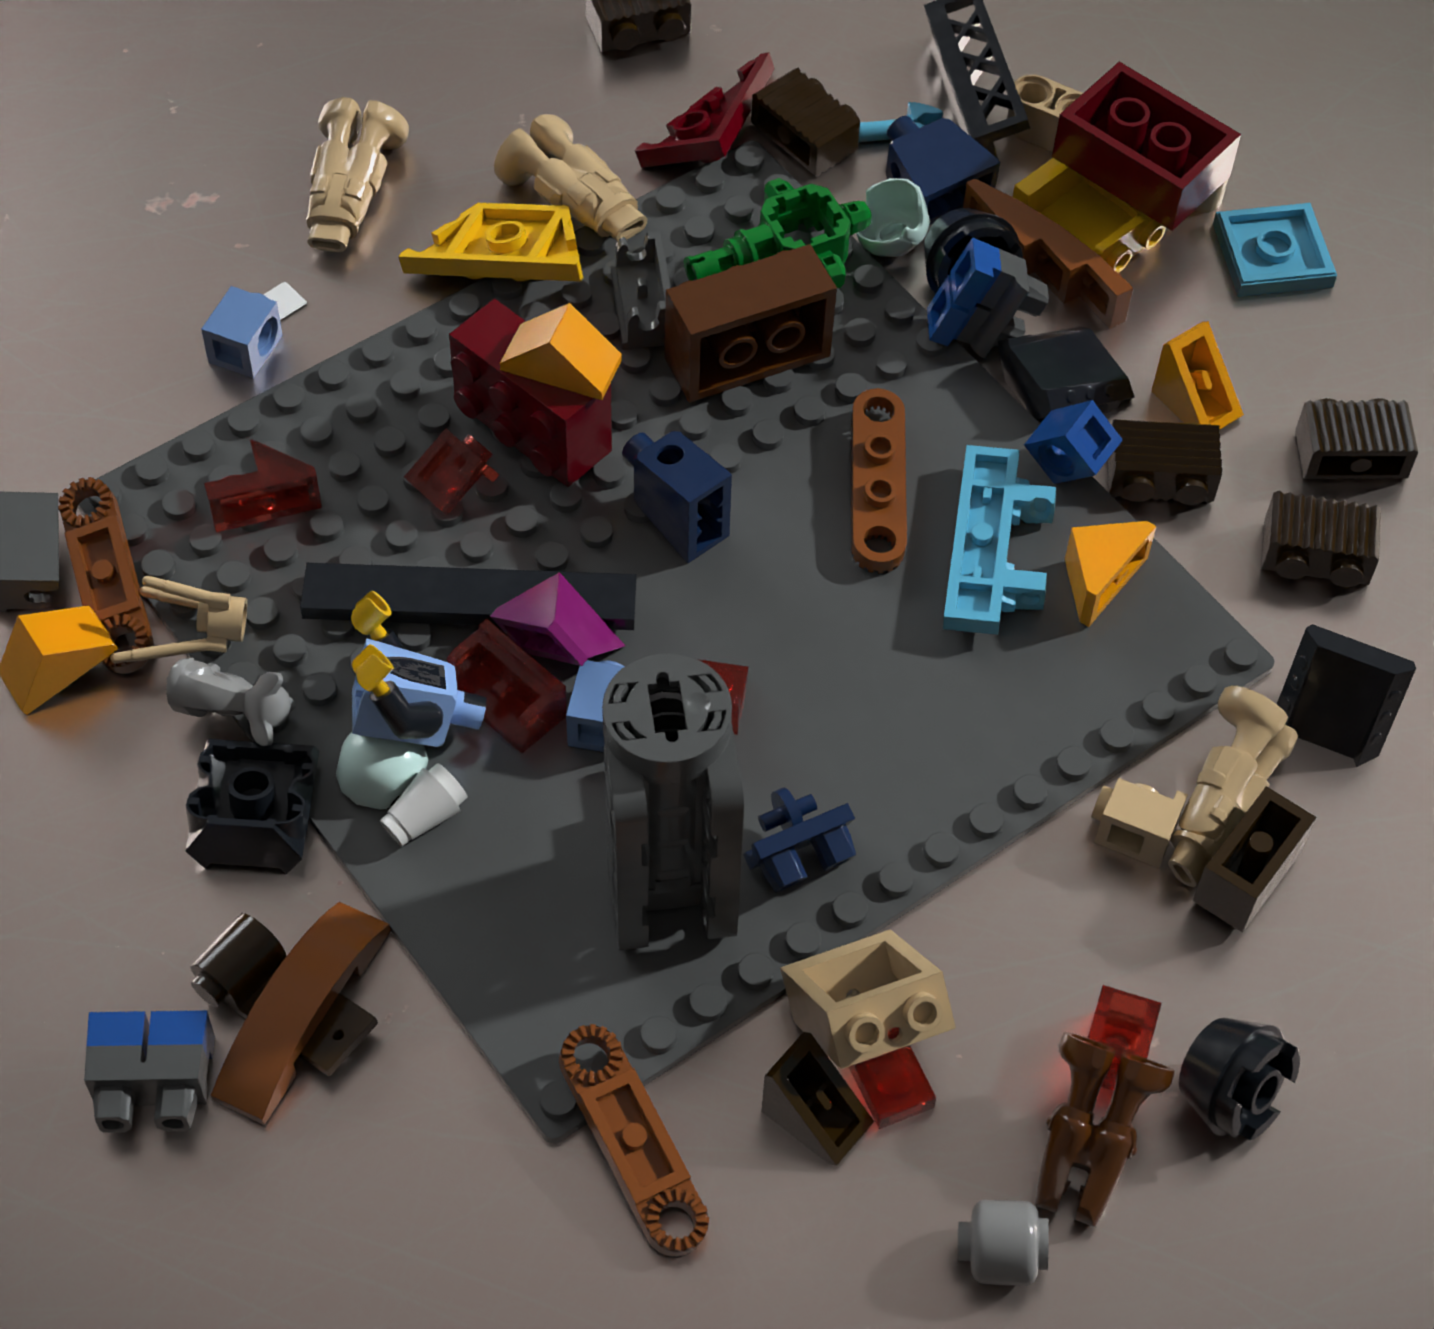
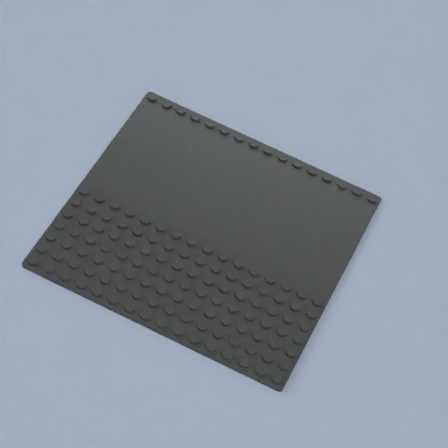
[78,141,1275,1143]

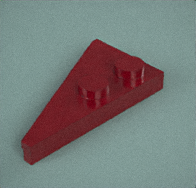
[635,52,775,168]

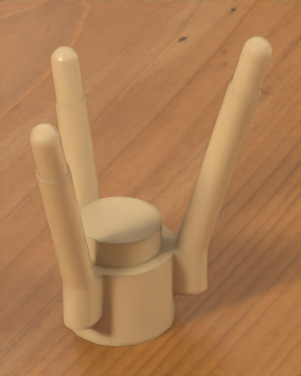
[110,576,247,664]

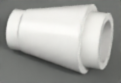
[379,763,468,847]

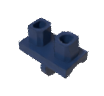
[743,787,856,893]

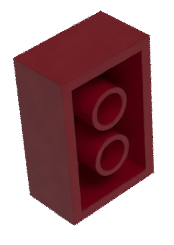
[1052,61,1241,231]
[449,298,612,487]

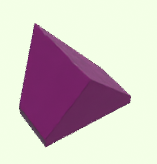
[490,572,625,666]

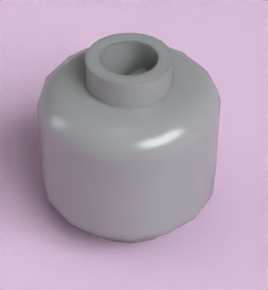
[958,1200,1049,1286]

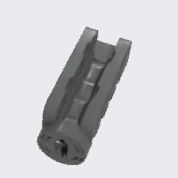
[602,653,744,951]

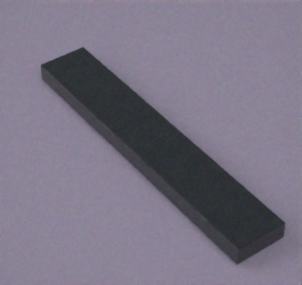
[300,562,637,630]

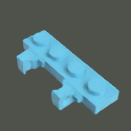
[943,445,1056,635]

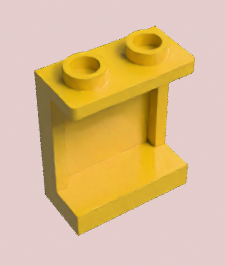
[1012,158,1166,273]

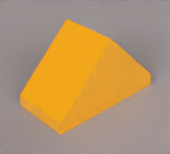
[500,303,622,400]
[1151,321,1244,430]
[1065,521,1156,627]
[0,605,119,715]

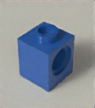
[1024,400,1123,484]

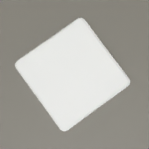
[263,282,307,320]

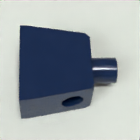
[885,115,1001,226]
[622,431,732,563]

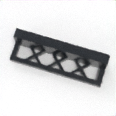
[924,0,1031,159]

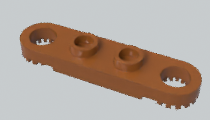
[851,388,907,574]
[58,477,154,674]
[559,1024,709,1257]

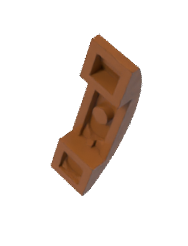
[210,902,391,1125]

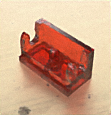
[446,619,567,754]

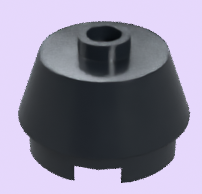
[924,208,1023,294]
[1179,1017,1300,1141]

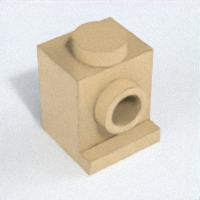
[1091,778,1188,868]

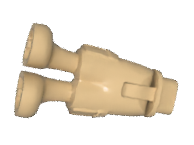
[306,97,409,252]
[494,114,647,242]
[1168,686,1298,887]

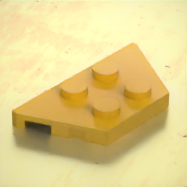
[398,203,583,282]

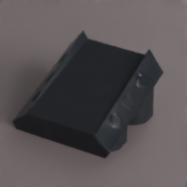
[998,327,1135,422]
[1277,624,1416,767]
[185,739,319,874]

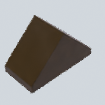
[761,1032,874,1166]

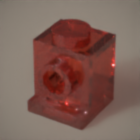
[1087,985,1162,1090]

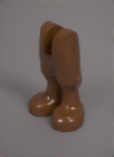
[1034,1032,1175,1227]

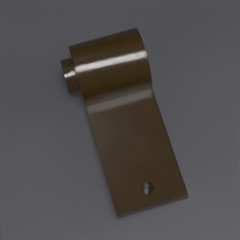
[190,913,378,1077]

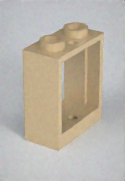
[780,929,956,1069]

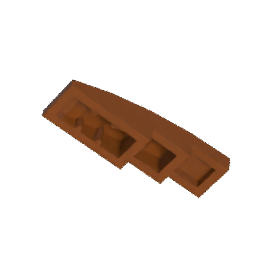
[963,179,1133,329]

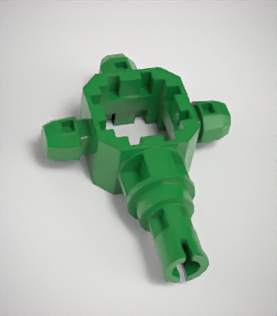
[684,178,872,289]

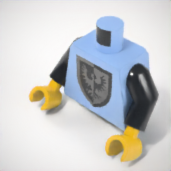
[351,591,487,747]

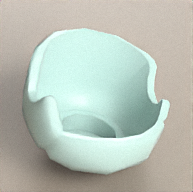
[856,178,929,257]
[336,732,429,810]

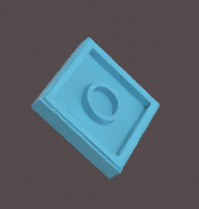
[1213,203,1337,297]

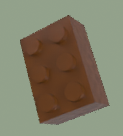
[665,244,837,403]

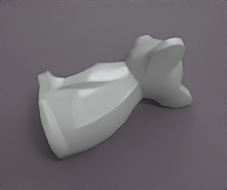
[166,658,295,746]

